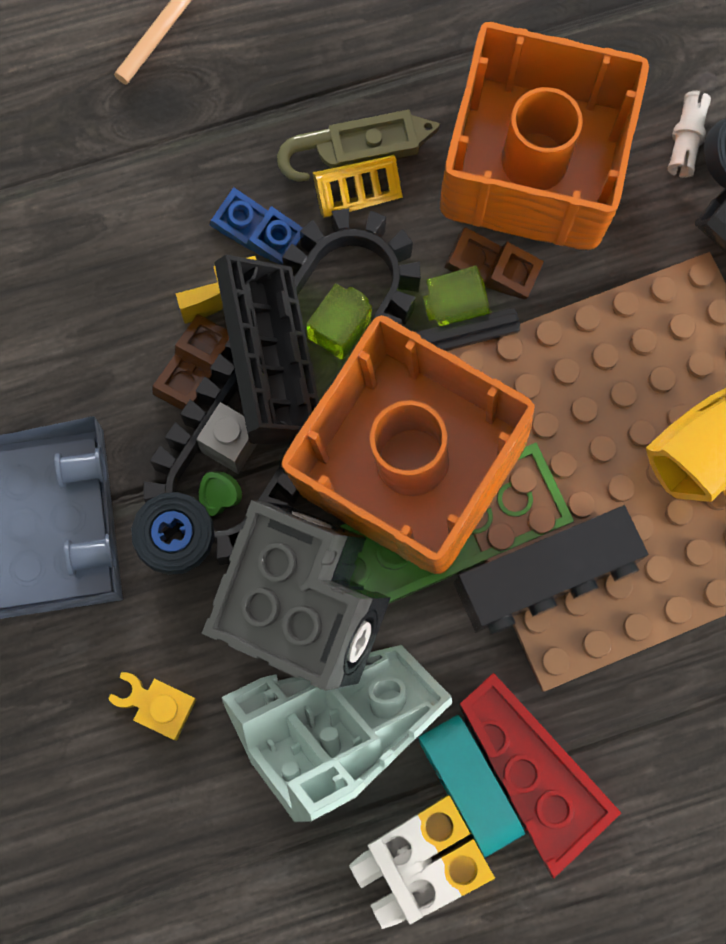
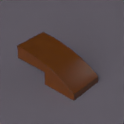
[444,227,544,300]
[152,314,229,410]

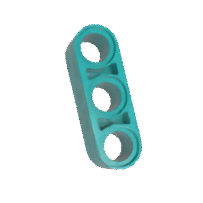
[417,715,525,858]

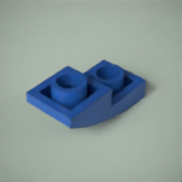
[209,187,303,265]

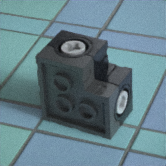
[202,500,391,691]

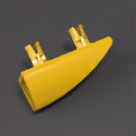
[646,388,726,502]

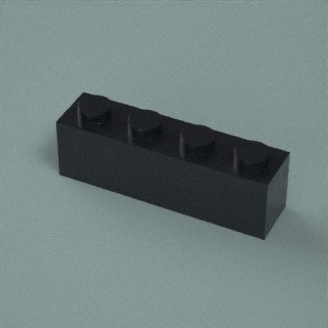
[453,505,649,635]

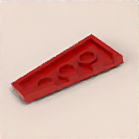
[459,673,621,878]

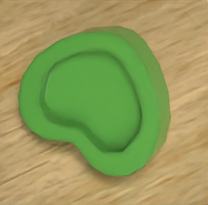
[199,471,242,516]

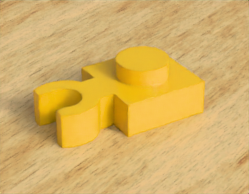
[108,672,197,741]

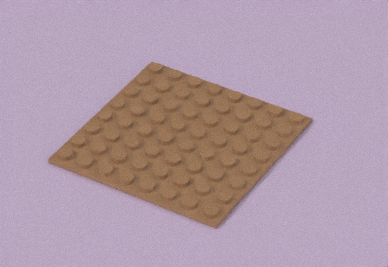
[447,252,726,693]

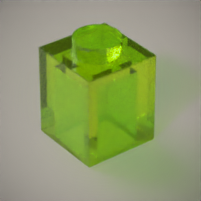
[423,265,491,326]
[306,283,372,360]

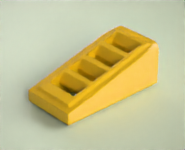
[313,155,403,218]

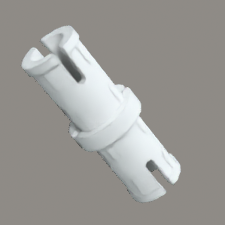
[667,91,711,177]

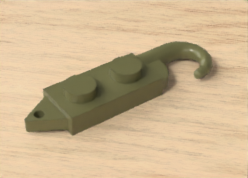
[277,109,440,182]

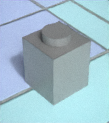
[196,402,257,474]

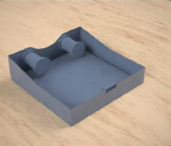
[0,416,123,619]

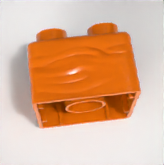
[440,22,649,250]
[282,316,535,574]

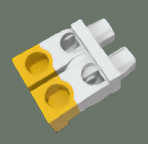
[349,795,495,929]

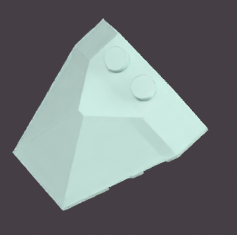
[222,645,452,822]

